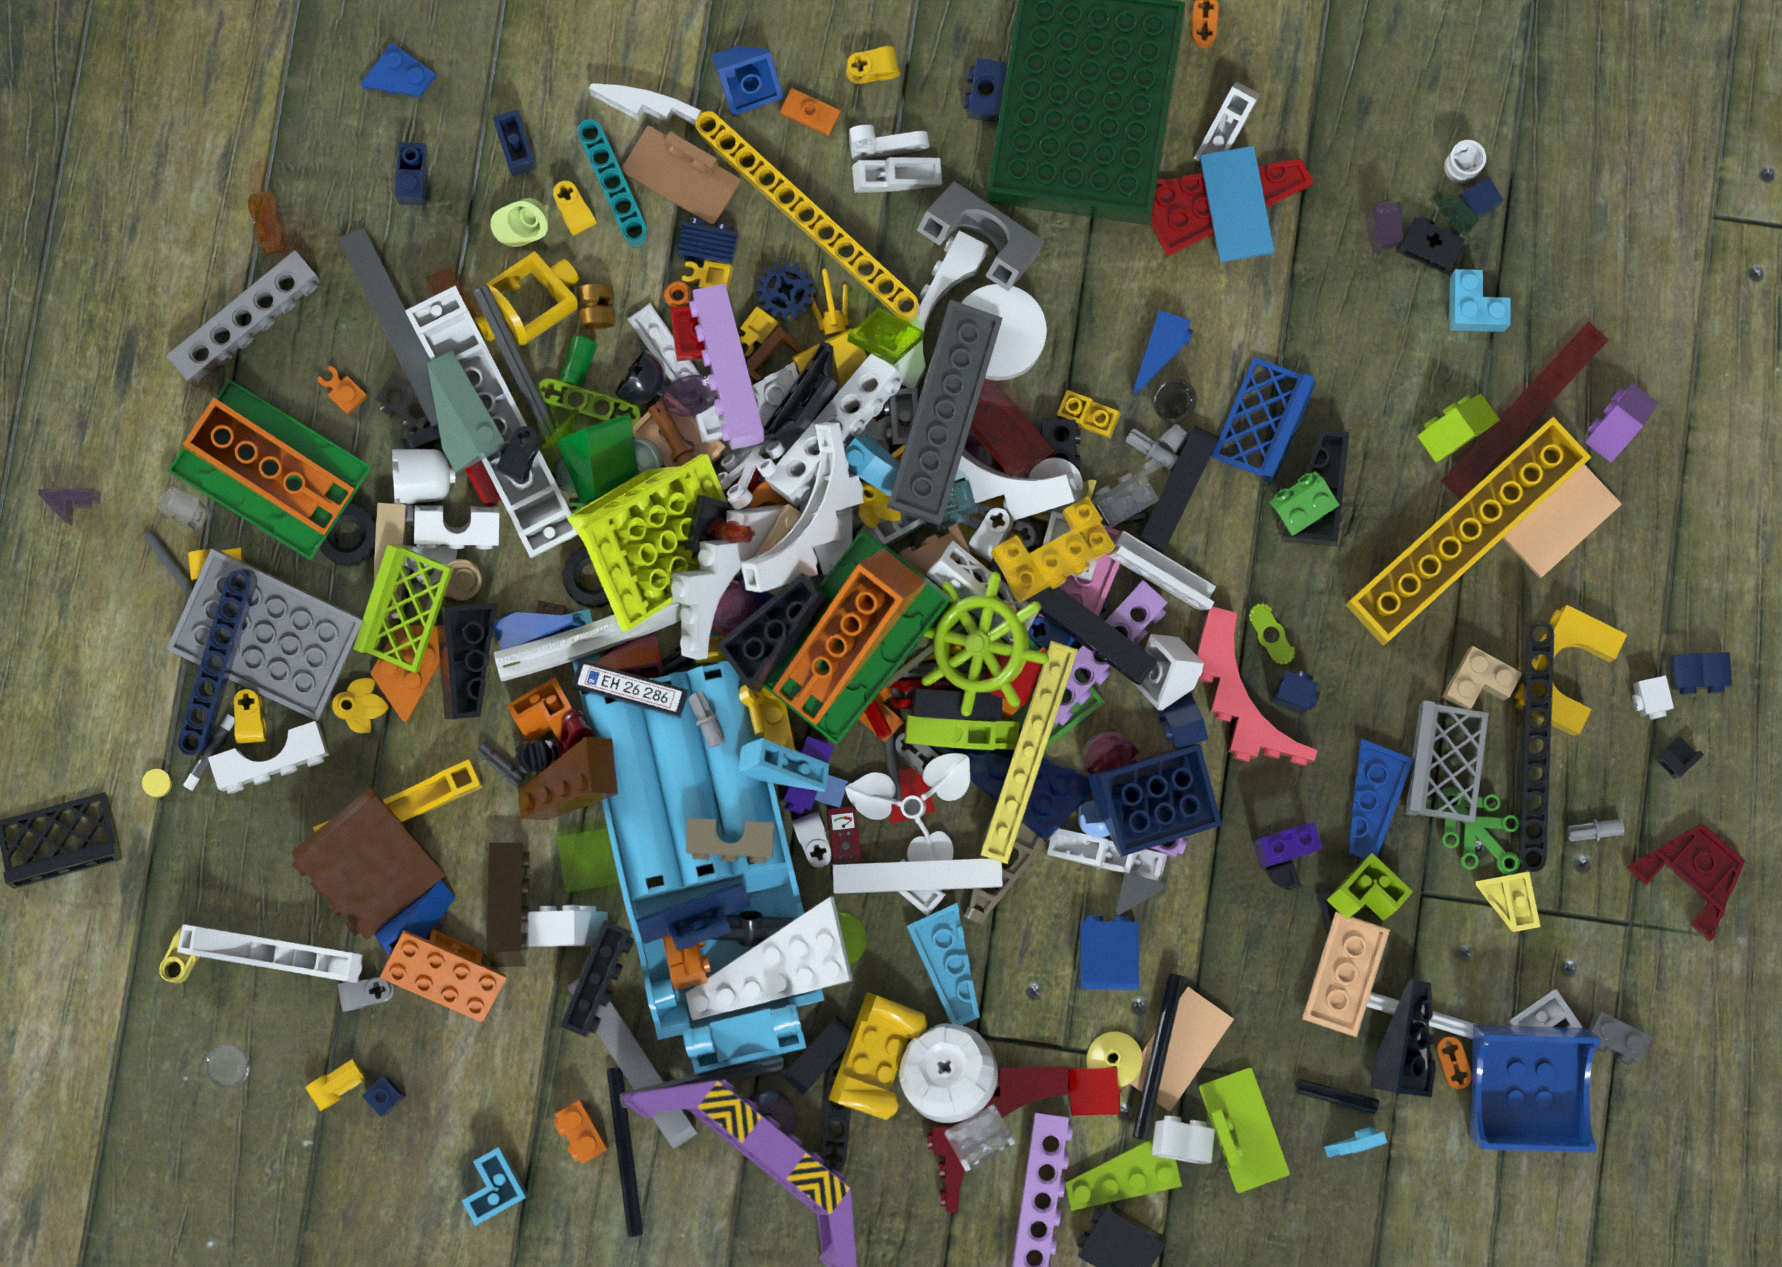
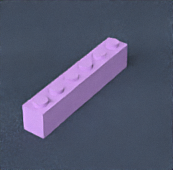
[689,283,764,450]

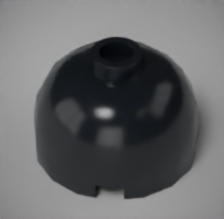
[614,350,667,406]

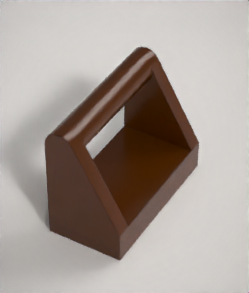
[746,326,804,384]

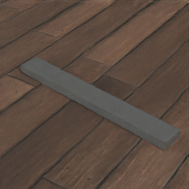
[339,228,438,427]

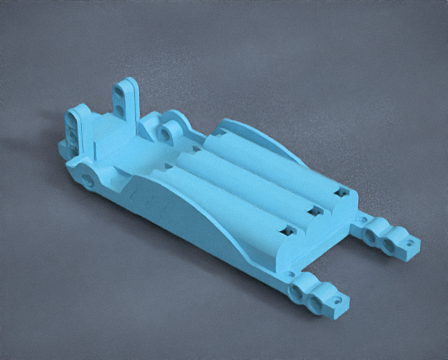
[564,603,824,1074]

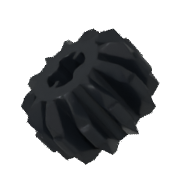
[515,739,560,773]

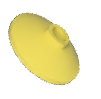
[1087,1032,1143,1088]

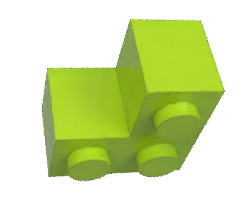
[1418,393,1500,463]
[1327,853,1413,921]

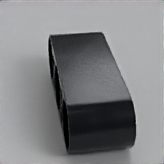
[782,1016,853,1095]

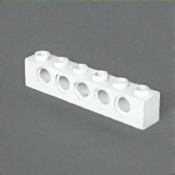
[765,352,903,507]

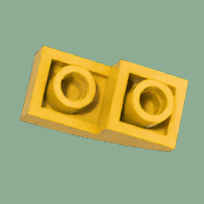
[1057,390,1121,439]

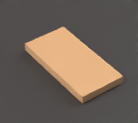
[1502,464,1622,578]
[1302,912,1390,1037]
[1130,987,1234,1112]

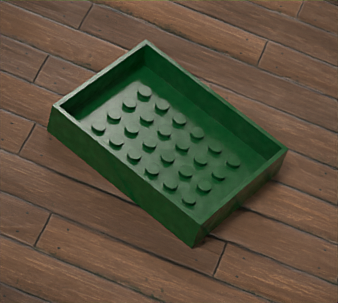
[987,0,1185,226]

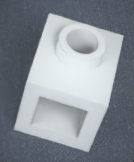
[1632,676,1674,720]

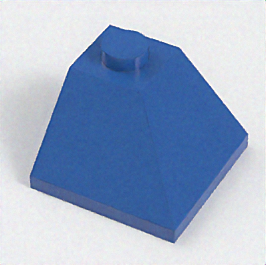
[711,46,784,116]

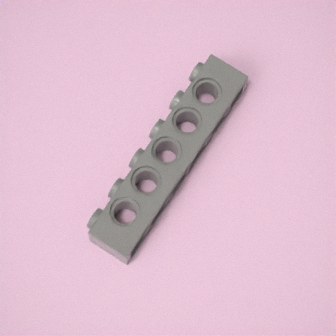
[166,250,320,386]

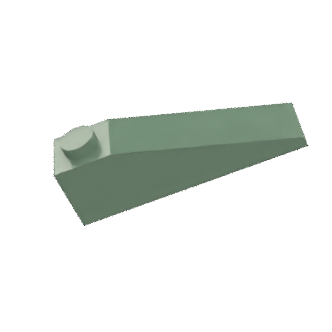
[427,350,505,473]

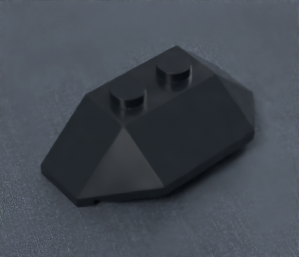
[763,341,840,439]

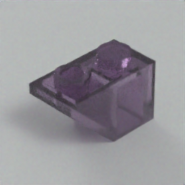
[1365,200,1403,252]

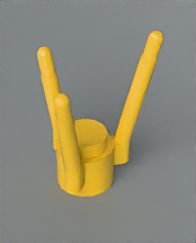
[804,269,849,336]

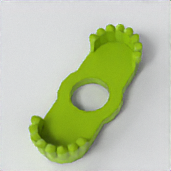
[1249,603,1295,665]

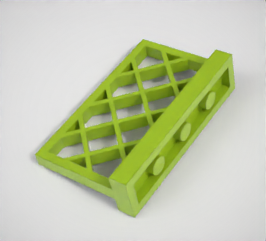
[353,544,453,673]

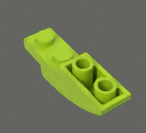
[904,715,1020,750]

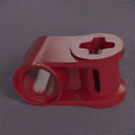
[559,710,594,757]

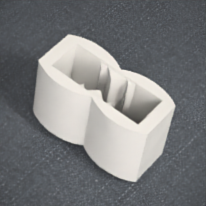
[1152,1116,1215,1164]

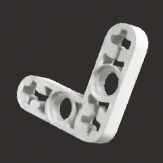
[849,125,930,160]

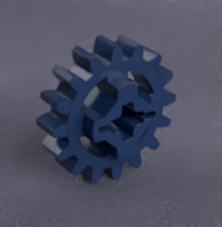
[756,261,816,322]

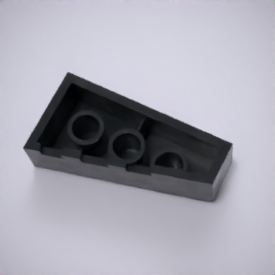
[716,573,830,693]

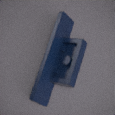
[636,882,750,951]

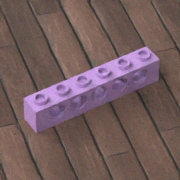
[1029,580,1168,728]
[1012,1112,1073,1267]

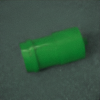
[559,334,598,388]

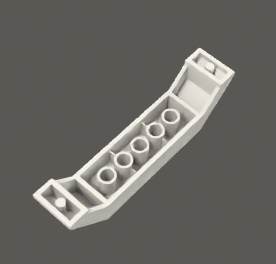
[405,286,578,558]

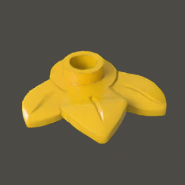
[856,482,901,530]
[332,678,388,733]

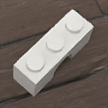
[414,505,499,549]

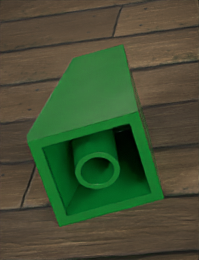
[557,413,638,503]

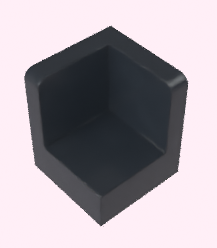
[1655,737,1704,779]

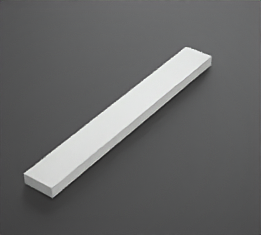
[627,303,766,482]

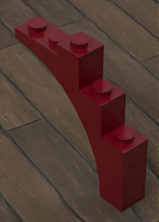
[927,1066,1068,1213]

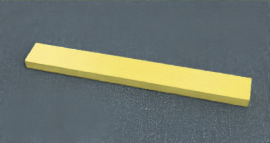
[980,641,1078,864]

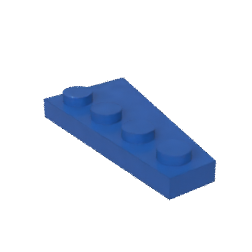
[1347,739,1414,860]

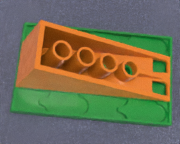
[168,379,372,561]
[764,529,952,745]

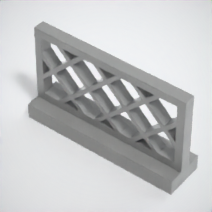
[1405,700,1489,823]

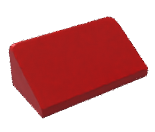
[465,460,502,507]

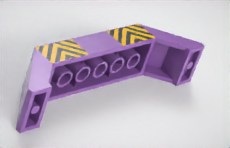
[621,1080,857,1267]

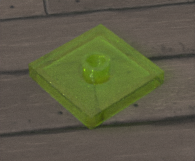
[847,308,925,365]
[556,828,620,893]

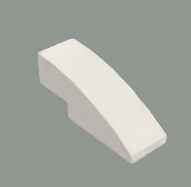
[852,157,942,193]

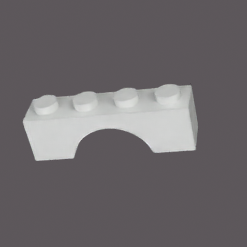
[208,721,330,794]

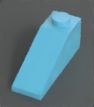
[845,434,900,496]
[738,738,829,792]

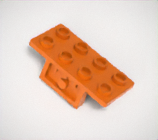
[380,929,506,1022]

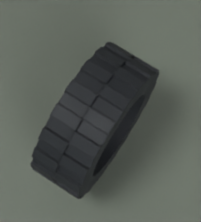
[320,503,376,567]
[562,547,610,608]

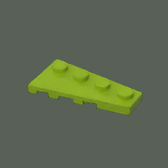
[1065,1138,1182,1211]

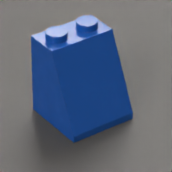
[1079,916,1139,990]

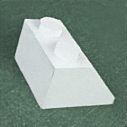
[1133,634,1204,710]

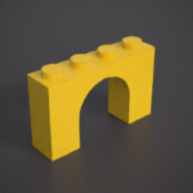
[1514,605,1627,736]

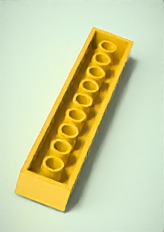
[1346,417,1591,645]

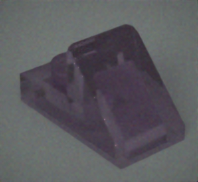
[38,489,101,526]

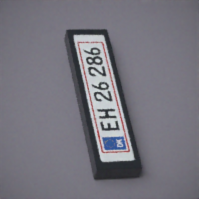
[571,660,689,719]

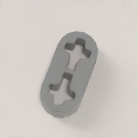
[895,733,939,776]

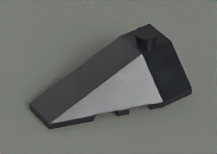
[1370,979,1436,1098]

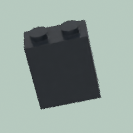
[1076,1202,1166,1267]

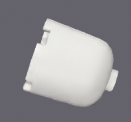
[392,449,455,504]

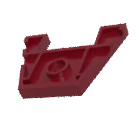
[1626,823,1745,942]

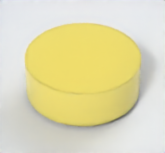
[142,769,172,797]

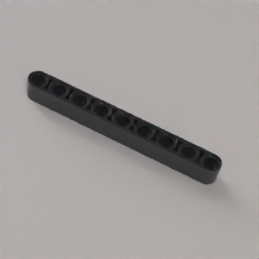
[1518,621,1554,872]

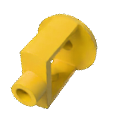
[474,251,579,346]

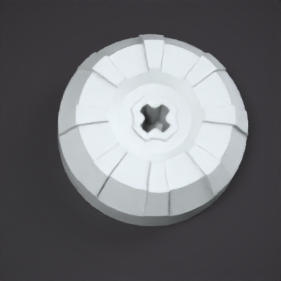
[962,284,1047,381]
[899,1023,998,1123]

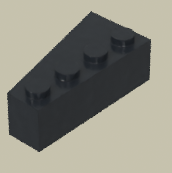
[1282,430,1349,547]
[437,603,498,719]

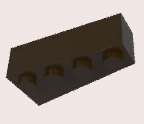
[486,842,531,967]

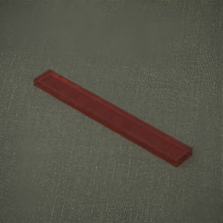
[1441,322,1609,500]

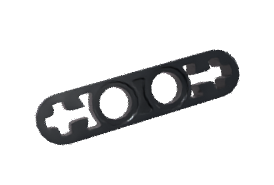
[821,1060,851,1171]

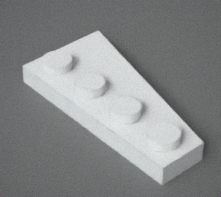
[695,362,799,444]

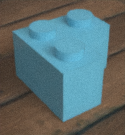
[1450,269,1510,332]
[462,1146,529,1226]

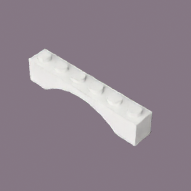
[886,231,989,389]

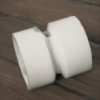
[1444,140,1486,184]

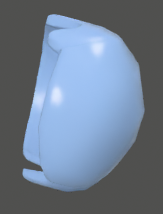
[1078,801,1110,838]

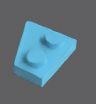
[1324,1127,1387,1158]

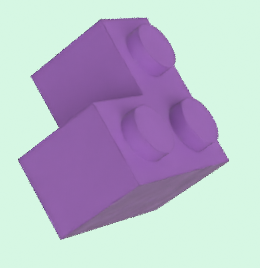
[1585,383,1658,463]

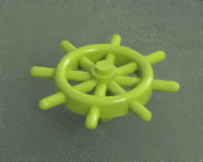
[921,572,1049,716]

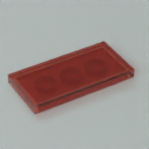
[970,378,1055,477]

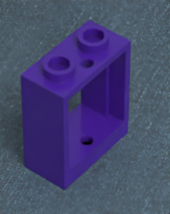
[780,736,834,814]
[1252,822,1323,869]

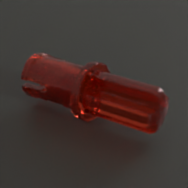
[708,520,755,543]

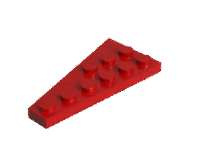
[1151,159,1314,257]

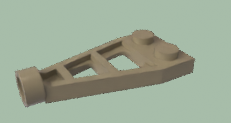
[963,814,1047,926]

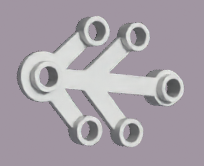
[717,436,785,510]

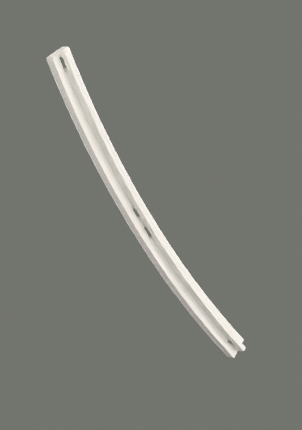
[494,492,870,682]

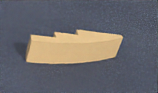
[374,503,407,619]

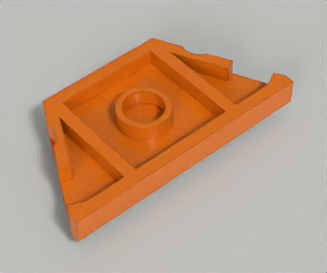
[370,625,440,723]

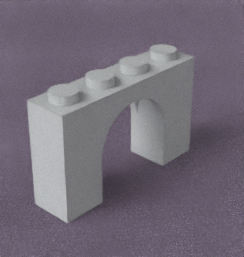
[917,181,1045,291]

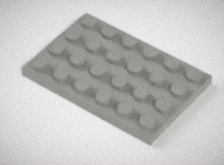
[166,548,364,721]

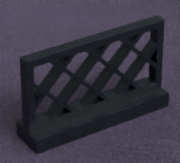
[0,792,122,889]

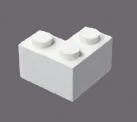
[528,905,608,947]

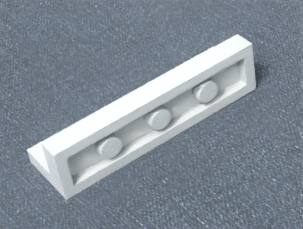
[1107,531,1216,611]
[926,541,1038,645]

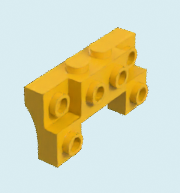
[991,496,1116,603]

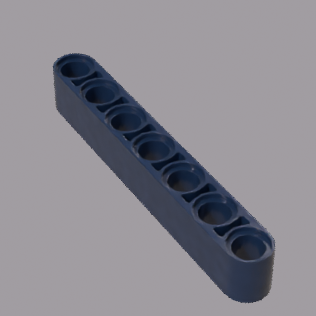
[178,568,257,755]

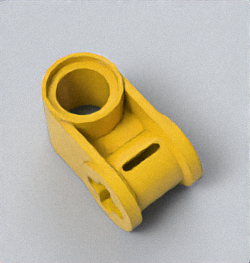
[846,46,900,84]
[553,181,597,236]
[234,689,266,744]

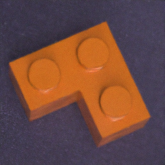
[507,677,574,743]

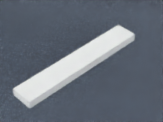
[833,858,1003,894]

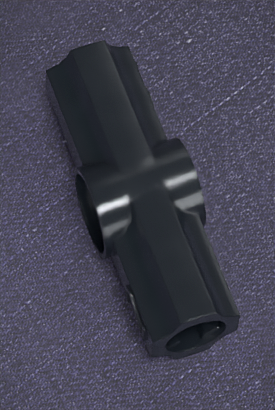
[710,911,794,947]

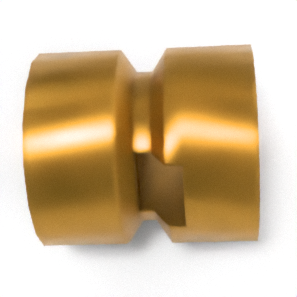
[578,284,615,329]

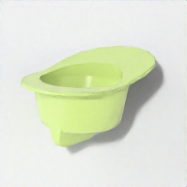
[491,198,549,247]

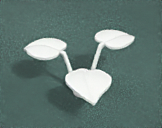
[845,753,970,862]

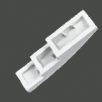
[589,83,701,126]
[1047,827,1167,882]

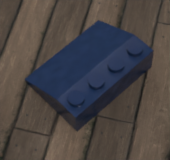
[1087,744,1222,857]

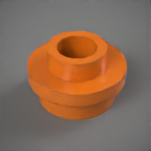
[664,281,692,307]

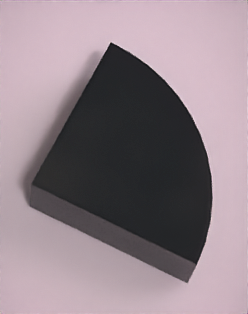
[1265,862,1302,890]

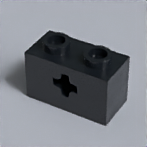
[1397,217,1465,275]

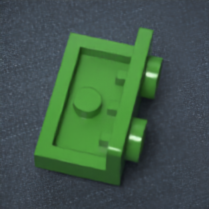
[1269,472,1339,536]

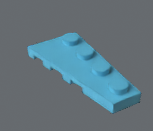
[906,903,980,1025]

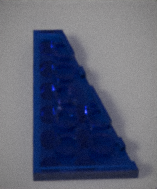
[929,746,1092,843]

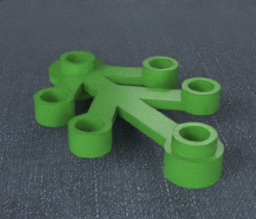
[1437,787,1520,875]

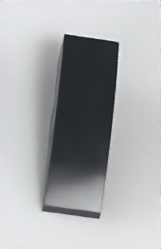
[911,688,1003,721]

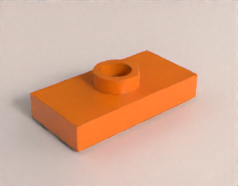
[780,88,841,137]

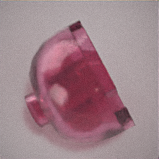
[711,581,760,637]
[1082,729,1139,775]

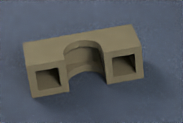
[686,818,775,863]

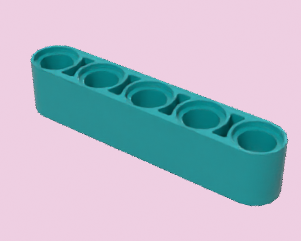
[577,119,648,248]

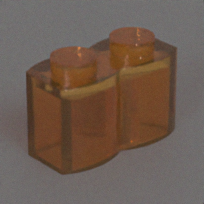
[248,191,287,255]

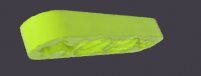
[537,378,641,427]

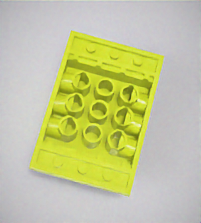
[567,454,728,631]

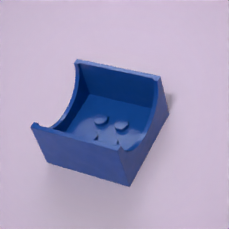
[1469,1025,1600,1153]

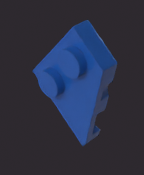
[360,43,437,98]

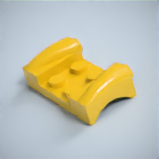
[828,992,927,1120]

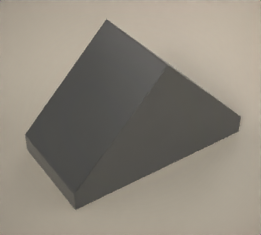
[1113,872,1167,916]

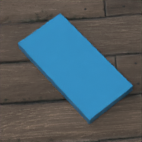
[1199,146,1274,263]

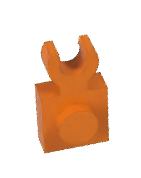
[317,366,368,416]

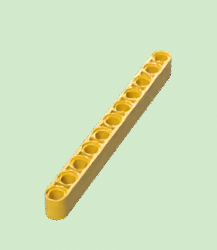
[695,111,920,322]

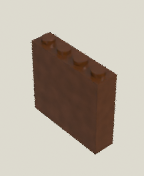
[291,787,445,940]

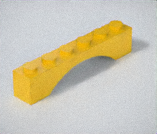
[313,759,484,832]

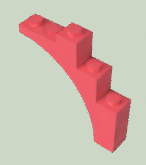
[1196,606,1317,766]

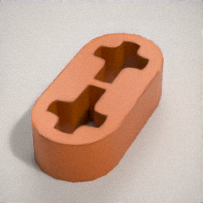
[1191,0,1218,48]
[1435,1037,1472,1089]

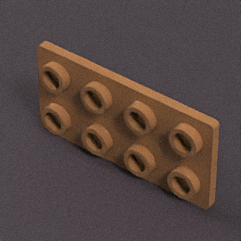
[621,126,741,226]

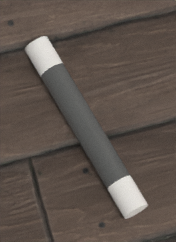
[183,714,235,791]

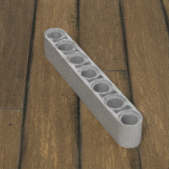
[567,978,698,1149]

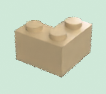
[1442,646,1522,710]

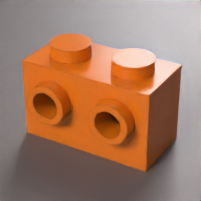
[553,1100,609,1164]

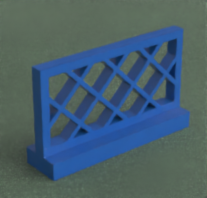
[1212,357,1316,484]

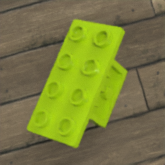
[1199,1068,1290,1193]

